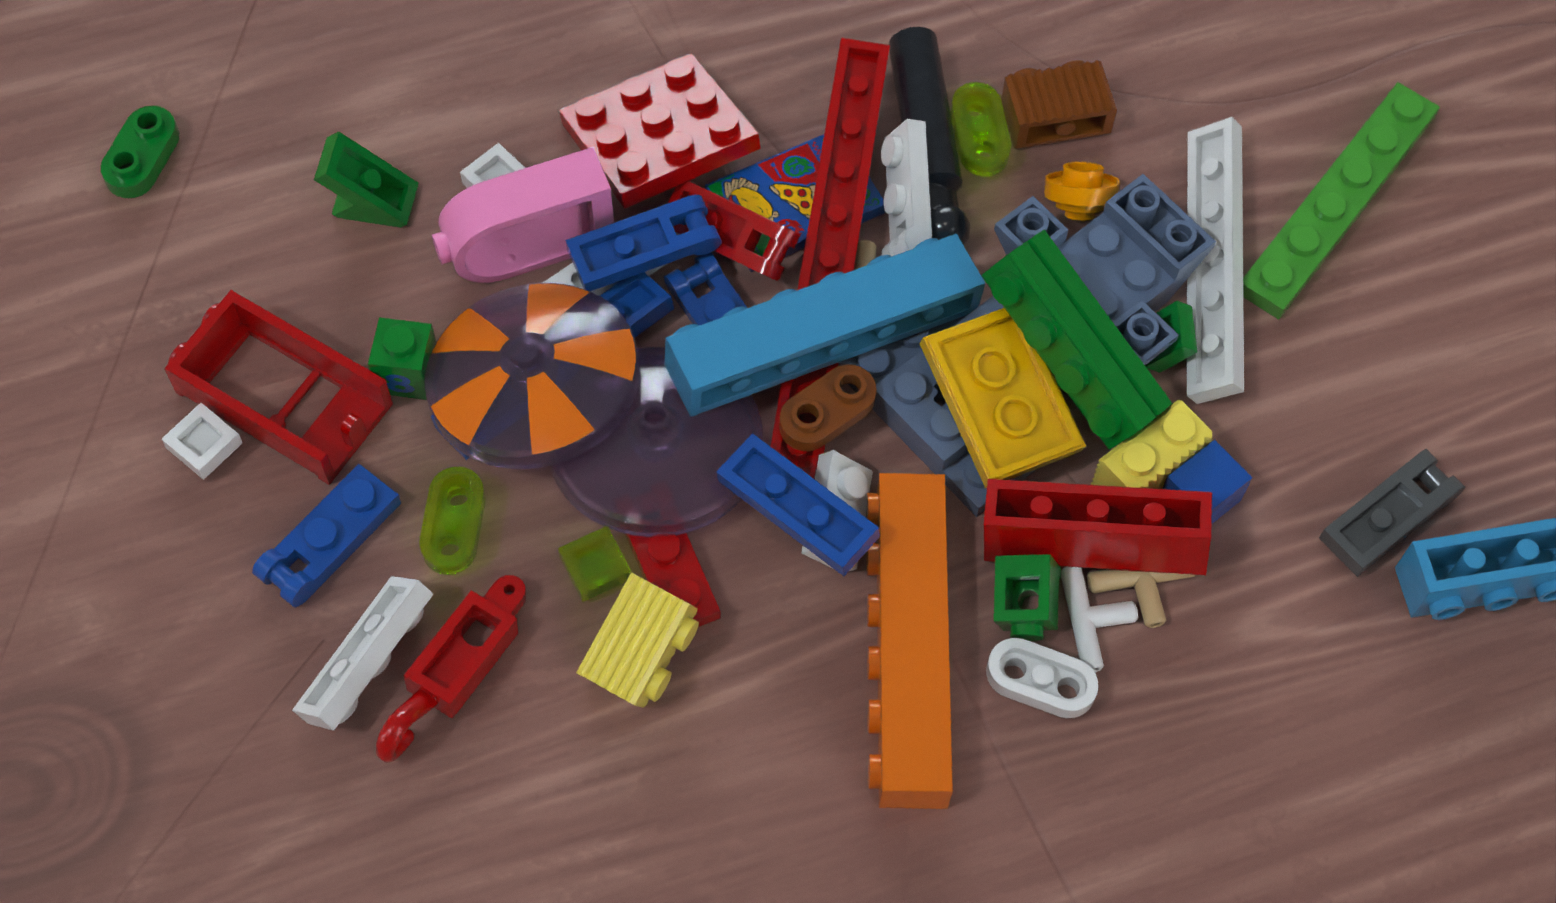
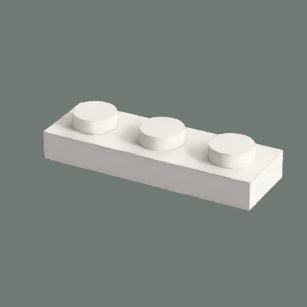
[292,576,433,731]

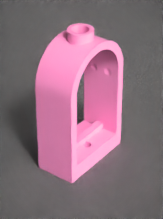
[432,147,614,283]

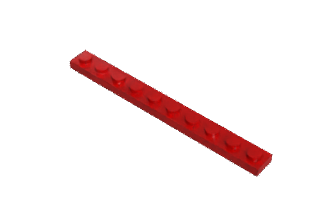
[770,38,890,479]

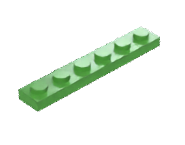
[1243,82,1440,320]

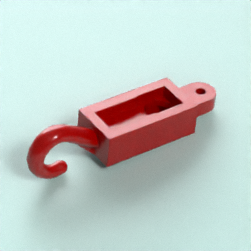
[376,575,526,763]

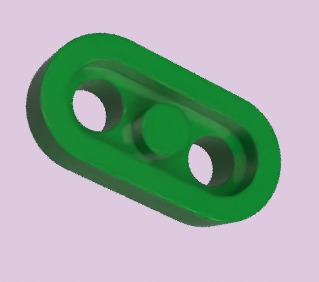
[100,106,179,199]

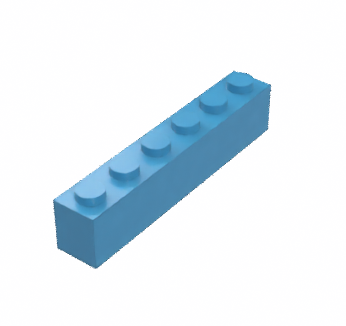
[664,233,985,417]

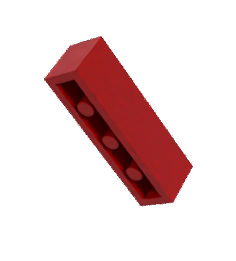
[984,479,1212,575]

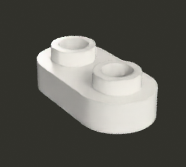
[986,638,1098,718]

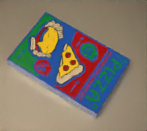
[705,134,885,272]

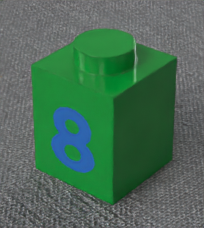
[368,317,439,400]

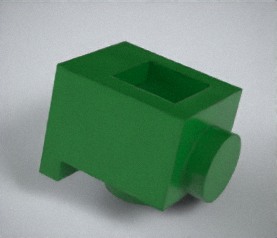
[994,554,1061,641]

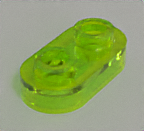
[950,82,1011,176]
[419,466,486,575]

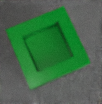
[1145,301,1197,373]

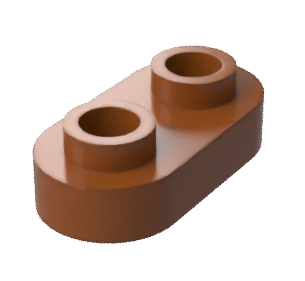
[779,364,877,451]

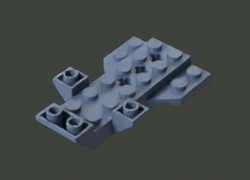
[838,174,1216,517]

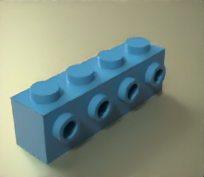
[1395,518,1556,620]

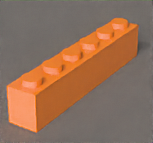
[866,473,953,809]

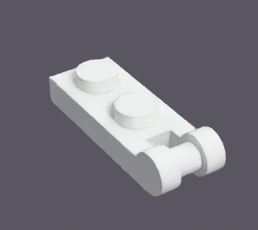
[881,119,932,256]

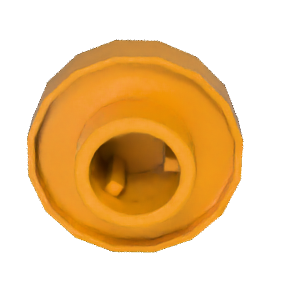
[1044,162,1120,220]

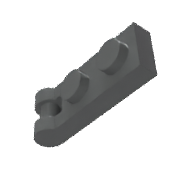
[1319,449,1465,577]

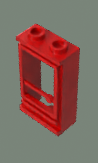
[164,290,393,485]

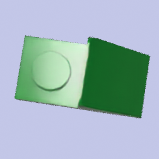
[314,131,419,228]

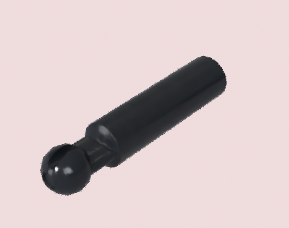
[889,26,970,245]

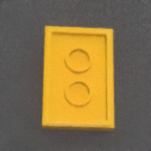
[919,308,1086,489]

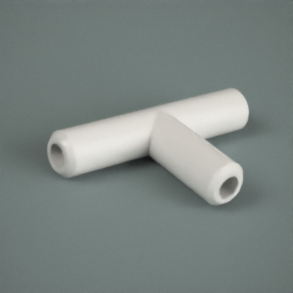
[1061,566,1138,672]

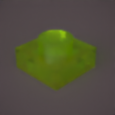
[558,525,632,602]

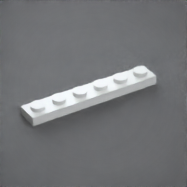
[1187,117,1244,404]

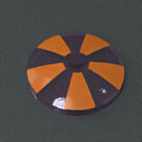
[425,283,641,469]

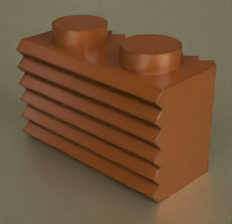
[1001,60,1117,149]

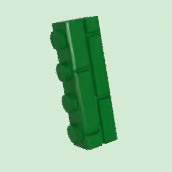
[981,229,1173,450]

